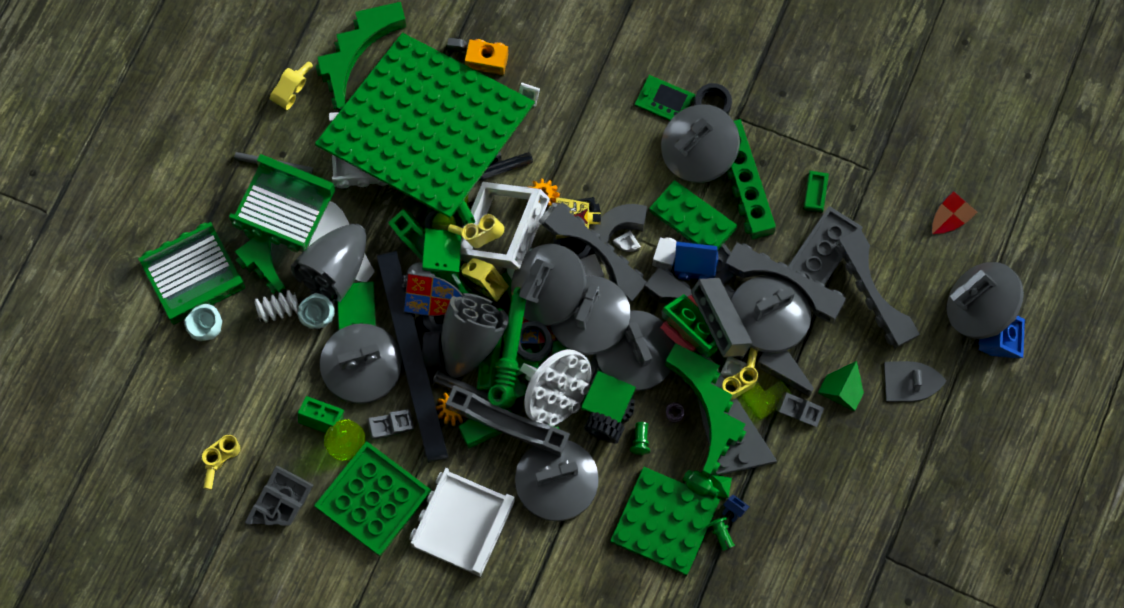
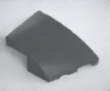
[245,466,314,525]

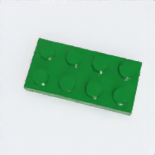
[649,180,737,250]

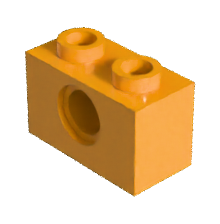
[465,39,508,75]

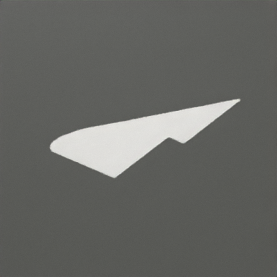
[309,201,374,282]

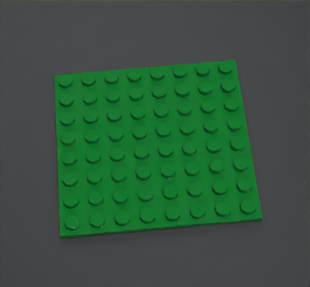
[315,32,535,218]

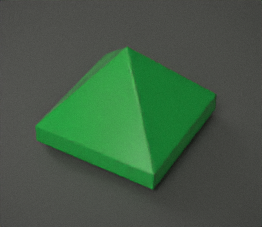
[709,474,732,498]

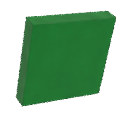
[581,371,636,423]

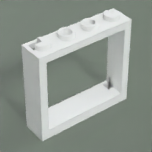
[460,182,550,269]

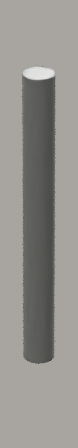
[234,152,313,174]

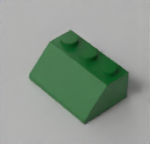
[662,294,719,358]

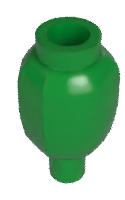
[683,470,720,497]

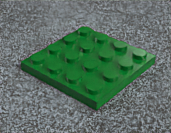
[314,441,432,557]
[610,467,720,576]

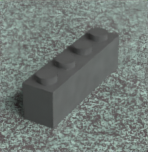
[691,278,752,357]

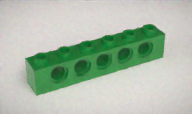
[726,119,776,240]

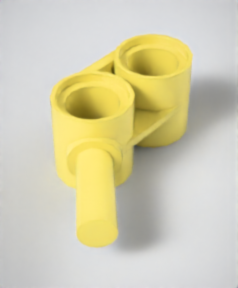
[270,62,313,110]
[448,214,504,248]
[721,348,758,400]
[202,435,240,490]

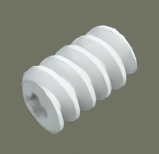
[255,290,299,323]

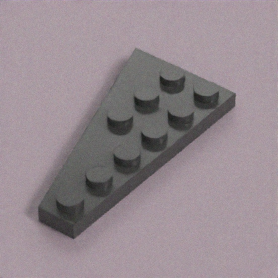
[696,354,777,475]

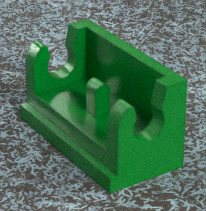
[298,396,344,437]

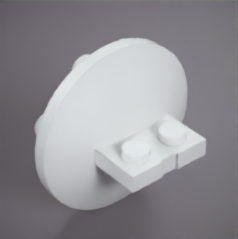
[520,350,591,426]

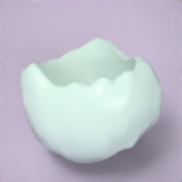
[297,293,335,329]
[184,304,222,341]

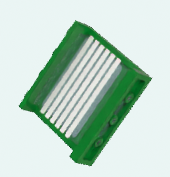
[229,154,335,253]
[138,222,246,325]

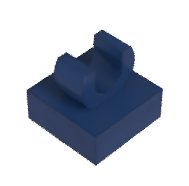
[722,494,750,522]

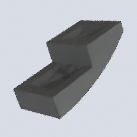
[776,392,824,427]
[367,409,414,440]

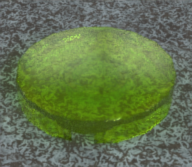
[324,419,365,461]

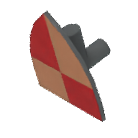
[931,191,978,234]

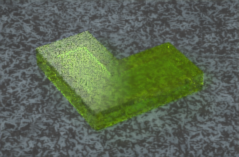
[741,376,792,421]

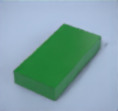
[803,170,829,213]

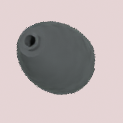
[291,224,366,304]
[441,293,508,378]

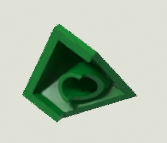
[818,361,864,411]

